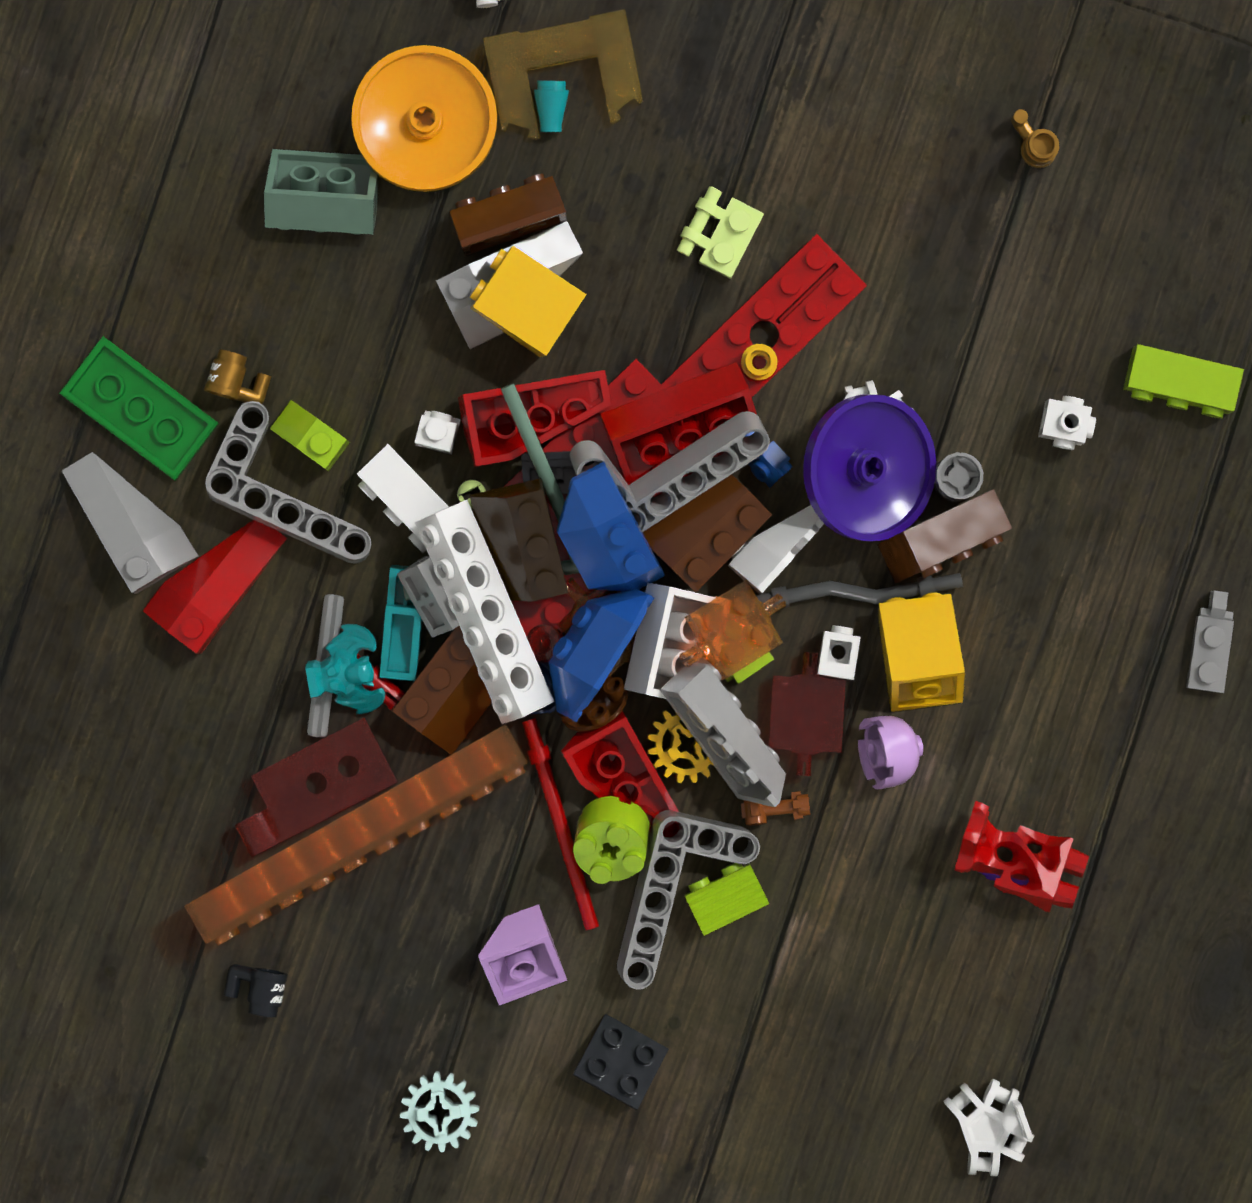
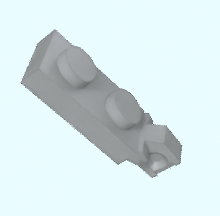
[1186,590,1234,693]

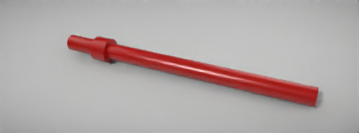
[522,718,599,930]

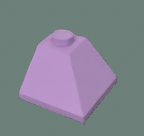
[478,904,567,1005]

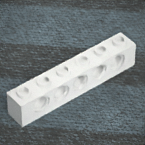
[415,500,554,724]

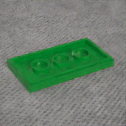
[59,336,219,481]

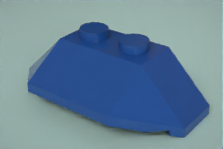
[557,462,665,591]
[549,589,654,722]

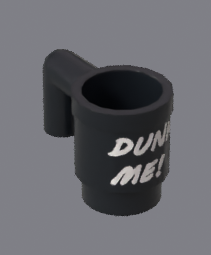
[224,964,288,1017]

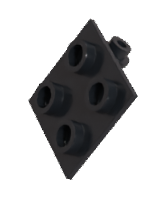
[573,1014,669,1110]

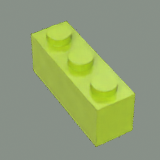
[1123,344,1244,419]

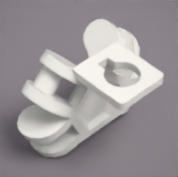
[943,1079,1034,1176]

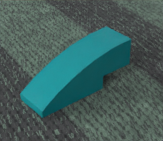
[379,565,423,681]

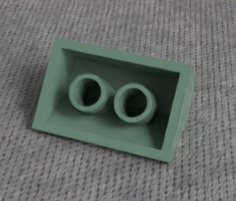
[264,149,379,235]

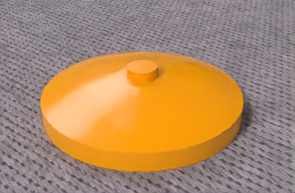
[352,45,497,192]

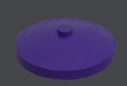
[803,394,936,541]

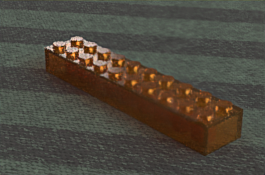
[184,724,529,946]

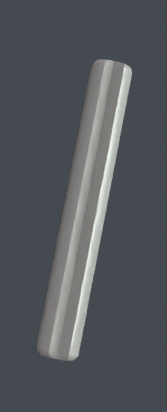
[307,594,344,738]

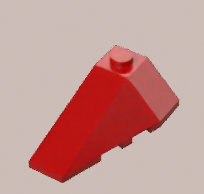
[458,370,612,467]
[143,520,288,654]
[561,711,679,837]

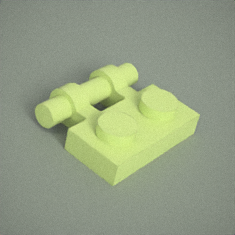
[677,186,764,279]

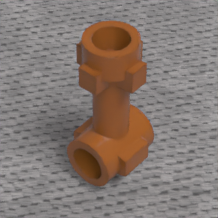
[741,791,810,826]

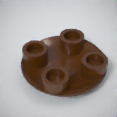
[558,676,628,732]

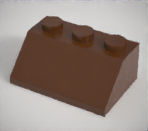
[450,173,567,256]
[643,474,772,593]
[392,626,492,755]

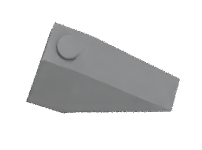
[436,221,583,350]
[62,452,199,594]

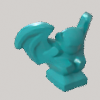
[305,624,385,714]

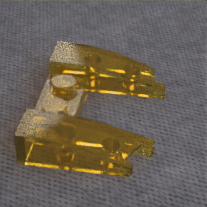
[483,9,643,140]

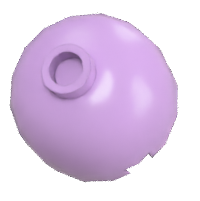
[858,716,923,789]

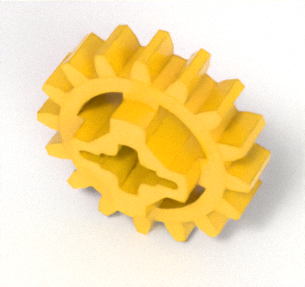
[647,710,714,783]

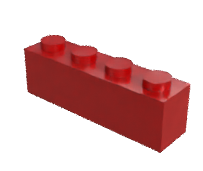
[600,362,757,485]

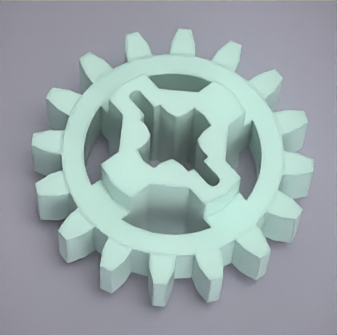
[400,1071,479,1152]

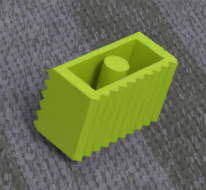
[684,863,769,936]

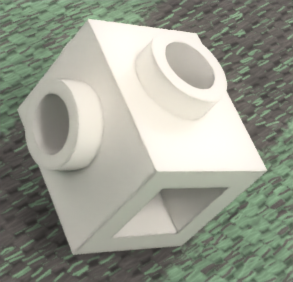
[1038,396,1096,450]

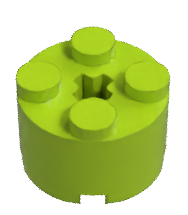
[573,796,650,884]

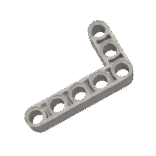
[205,401,371,564]
[570,411,770,532]
[617,810,760,989]

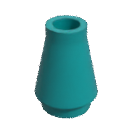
[534,80,569,132]

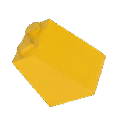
[469,246,587,357]
[878,592,965,712]

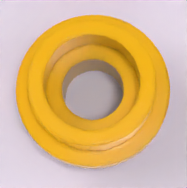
[741,344,777,380]

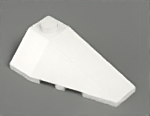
[728,505,824,595]

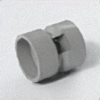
[934,452,984,502]

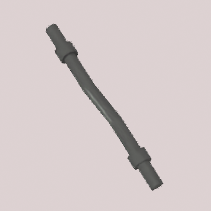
[743,573,963,612]

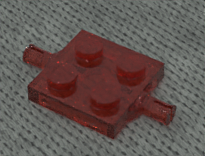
[769,652,846,776]

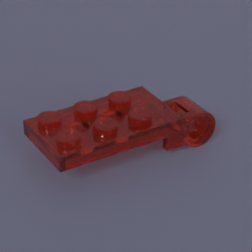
[235,718,398,857]

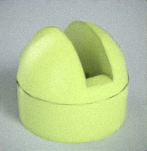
[457,480,486,509]

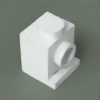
[414,410,460,455]
[816,625,861,680]

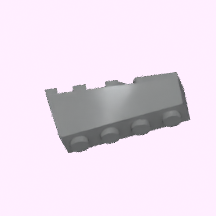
[660,661,786,807]

